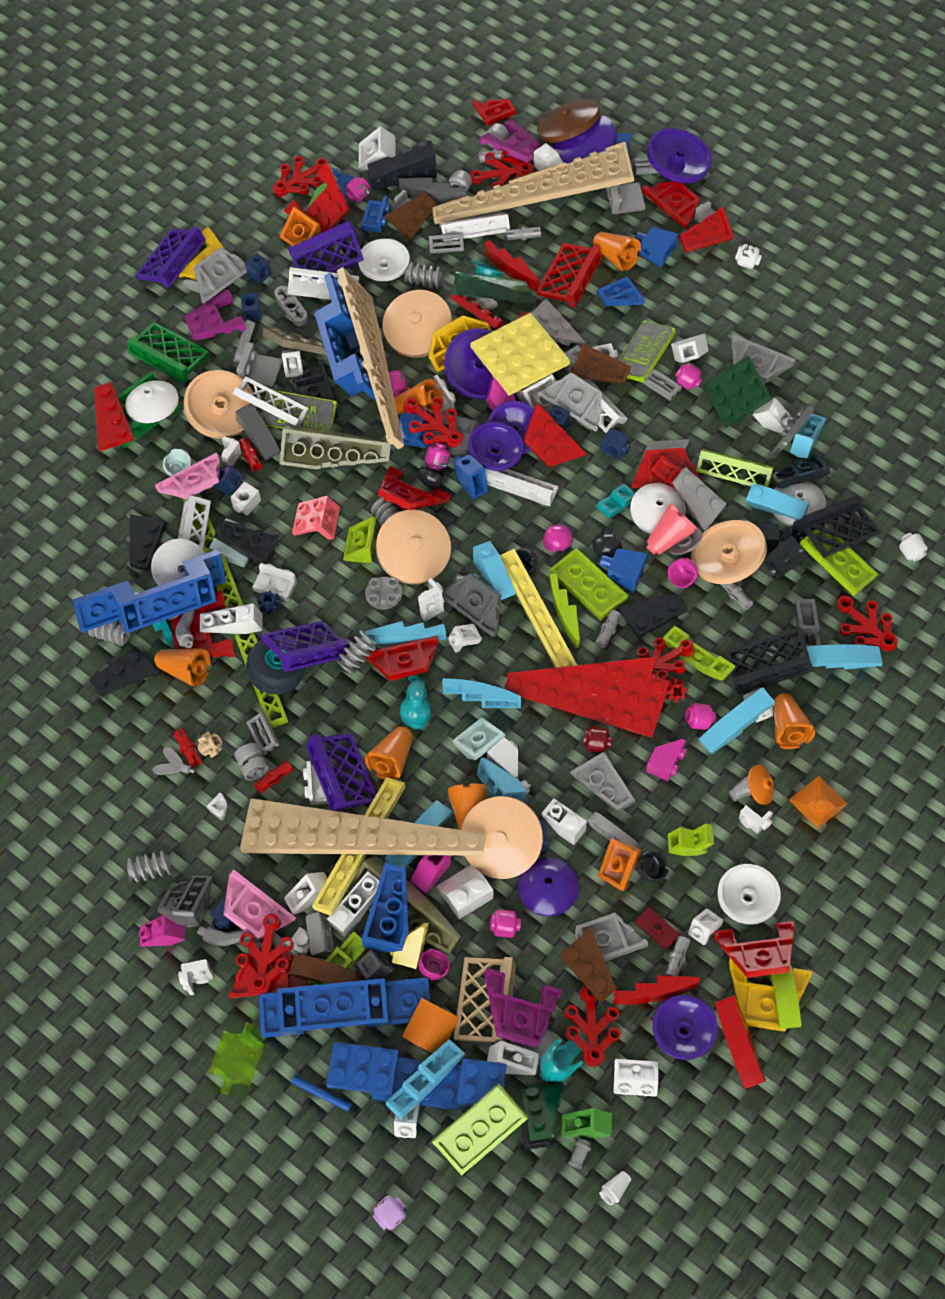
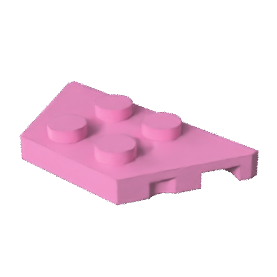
[155,453,220,499]
[224,869,296,940]

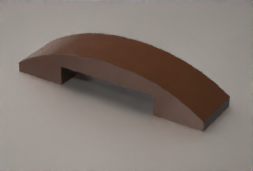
[288,954,367,984]

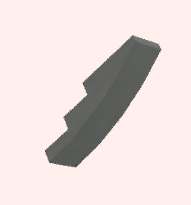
[399,178,466,203]

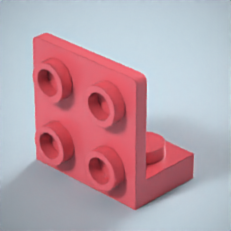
[292,496,340,540]

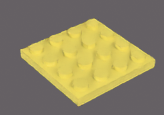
[471,313,570,395]

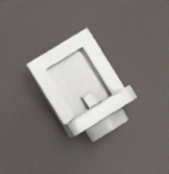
[739,805,773,834]

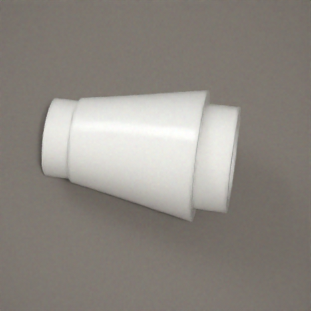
[600,1171,631,1205]

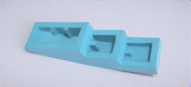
[365,621,446,646]
[807,645,883,670]
[443,678,521,708]
[699,687,775,754]
[385,800,453,867]
[386,1039,465,1120]

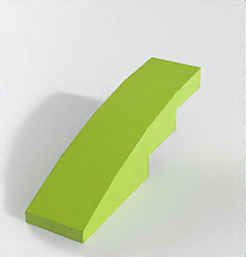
[549,573,580,648]
[307,931,367,986]

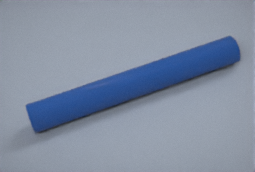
[291,1075,352,1112]

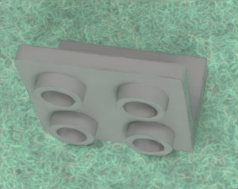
[606,183,645,214]
[236,342,283,389]

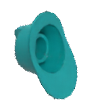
[471,259,504,287]

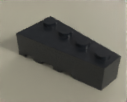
[367,140,437,191]

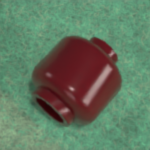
[583,726,613,754]

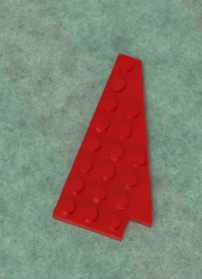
[504,657,670,738]

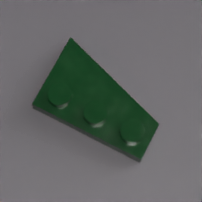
[521,1083,564,1141]

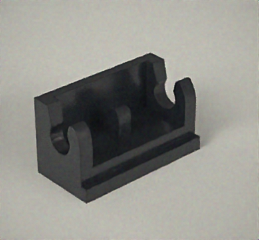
[763,536,808,580]

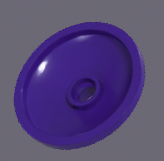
[488,401,534,455]
[468,422,523,471]
[517,857,579,917]
[652,995,718,1060]

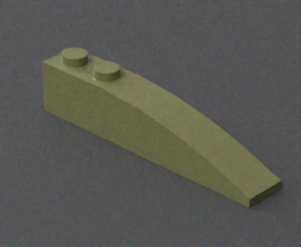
[280,425,391,469]
[346,855,460,954]

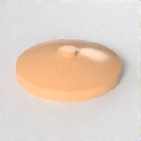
[383,290,453,358]
[184,370,256,439]
[376,510,451,584]
[691,520,767,584]
[461,796,543,879]

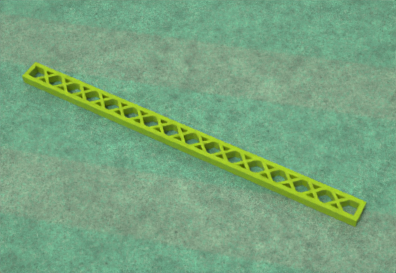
[182,492,288,728]

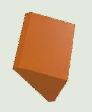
[280,207,321,246]
[598,838,642,891]
[402,998,460,1053]

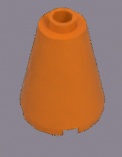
[593,232,641,271]
[394,379,444,415]
[154,648,211,686]
[774,693,815,749]
[365,727,413,780]
[448,784,488,830]

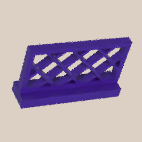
[288,221,364,280]
[135,227,206,288]
[261,621,350,672]
[306,734,376,812]

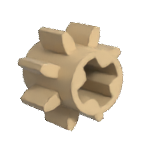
[198,731,222,758]

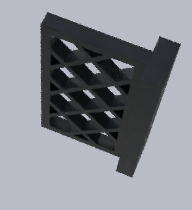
[796,494,881,558]
[726,628,814,694]

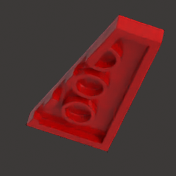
[450,292,505,329]

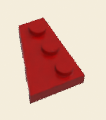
[679,206,734,253]

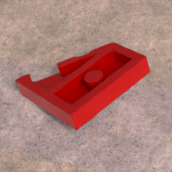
[473,99,516,126]

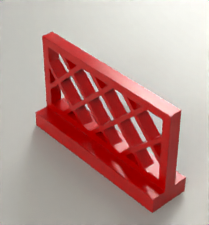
[536,243,602,308]

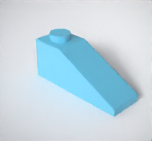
[790,414,826,458]
[746,483,809,520]
[473,541,516,600]
[477,758,527,802]

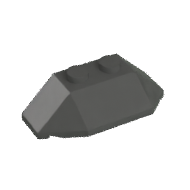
[428,413,481,457]
[157,875,212,927]

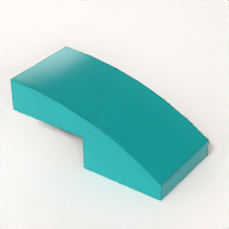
[596,484,635,519]
[153,620,174,645]

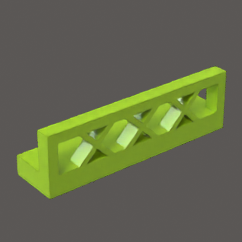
[696,449,774,487]

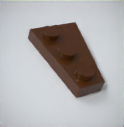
[384,192,438,240]
[570,344,631,384]
[559,928,616,1003]

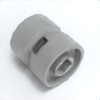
[234,743,269,781]

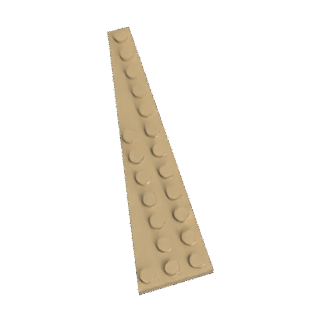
[432,142,634,224]
[337,267,404,449]
[240,798,485,856]

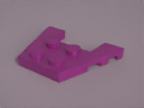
[479,118,542,163]
[184,289,247,341]
[484,968,562,1047]

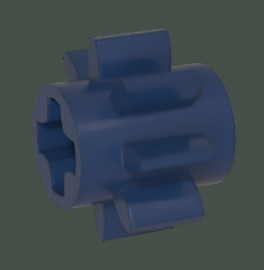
[257,590,281,615]

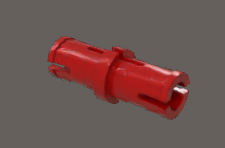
[239,438,262,472]
[174,728,202,767]
[254,761,293,794]

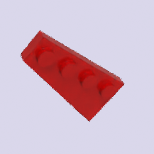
[94,382,134,452]

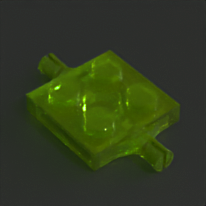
[209,1023,265,1095]

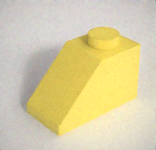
[390,923,429,969]

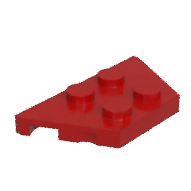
[642,181,700,230]
[523,403,587,468]
[631,448,703,489]
[366,635,439,681]
[229,950,309,999]

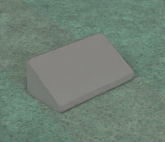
[306,912,334,956]

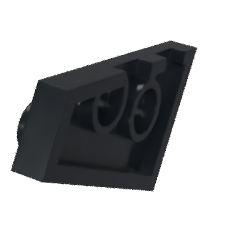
[771,453,830,489]
[214,520,280,565]
[617,595,687,639]
[89,646,160,696]

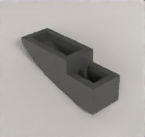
[235,403,280,461]
[795,599,821,657]

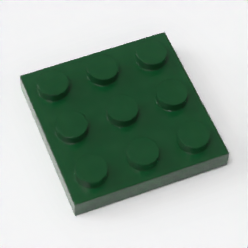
[703,355,773,428]

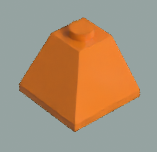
[789,776,847,829]

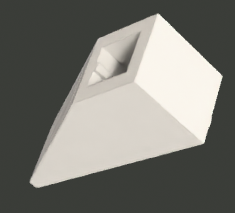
[200,603,262,634]
[327,871,379,937]

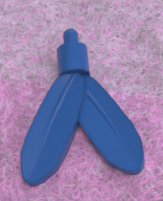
[331,168,355,196]

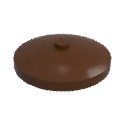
[537,98,601,143]

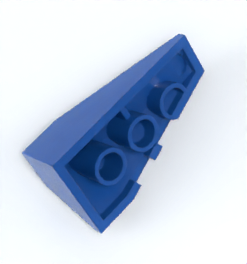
[362,863,408,953]

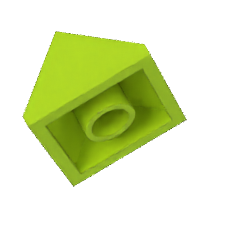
[343,517,378,564]

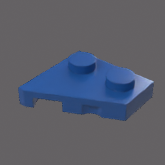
[597,277,644,306]

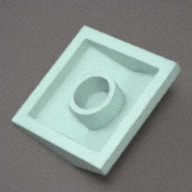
[452,718,506,760]

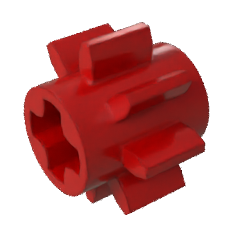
[665,678,688,703]

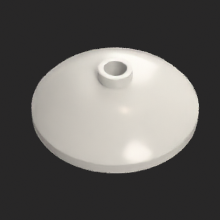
[358,239,410,281]
[125,381,179,423]
[774,481,826,527]
[630,483,686,534]
[151,539,205,586]
[717,864,781,924]

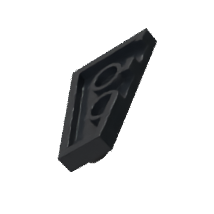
[130,514,166,571]

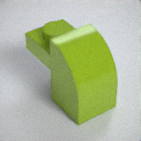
[668,824,714,856]

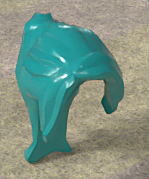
[399,675,432,729]
[540,1029,588,1082]

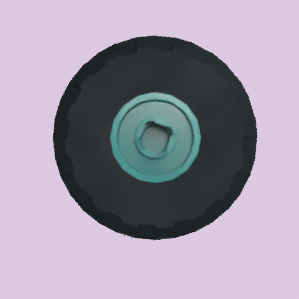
[246,639,305,695]

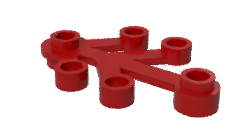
[470,150,534,190]
[273,156,328,197]
[403,397,463,448]
[837,596,898,651]
[637,638,695,680]
[236,913,294,995]
[564,986,621,1067]

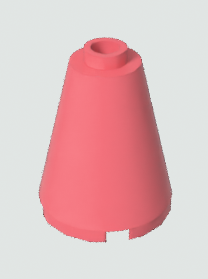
[646,503,698,555]

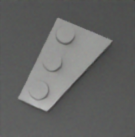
[672,467,726,533]
[570,752,635,812]

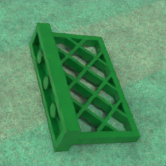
[127,322,210,383]

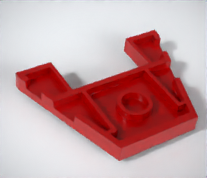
[284,162,350,233]
[378,466,451,510]
[170,590,236,657]
[714,921,795,978]

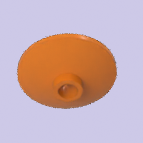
[748,765,774,805]

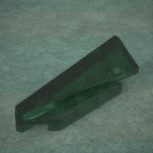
[452,272,537,304]

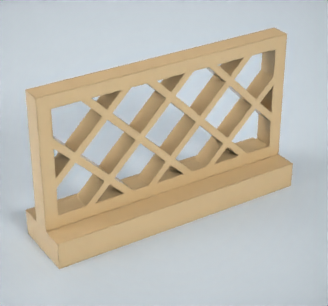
[454,957,516,1044]

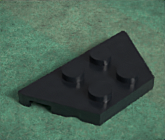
[292,360,339,418]

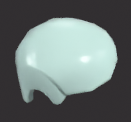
[163,449,191,477]

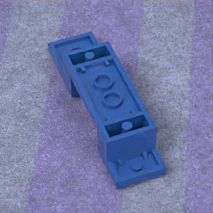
[314,272,376,401]
[72,550,226,634]
[259,978,430,1038]
[326,1042,506,1111]

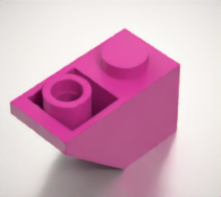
[486,376,516,412]
[646,739,687,781]
[410,855,451,895]
[139,916,185,947]

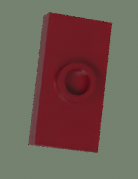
[635,907,680,951]

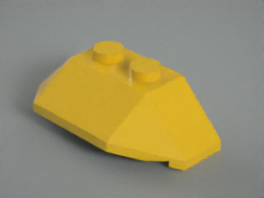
[429,316,492,373]

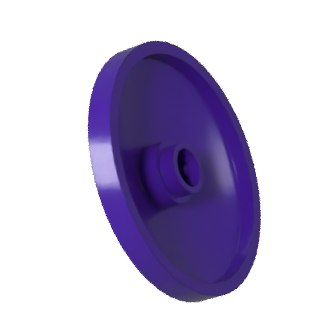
[552,115,617,164]
[647,128,712,183]
[444,329,493,400]

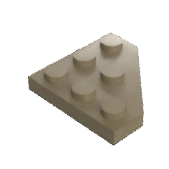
[262,327,327,355]

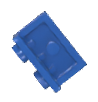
[361,196,391,233]

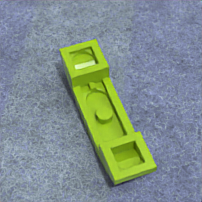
[663,626,735,681]
[770,963,801,1029]

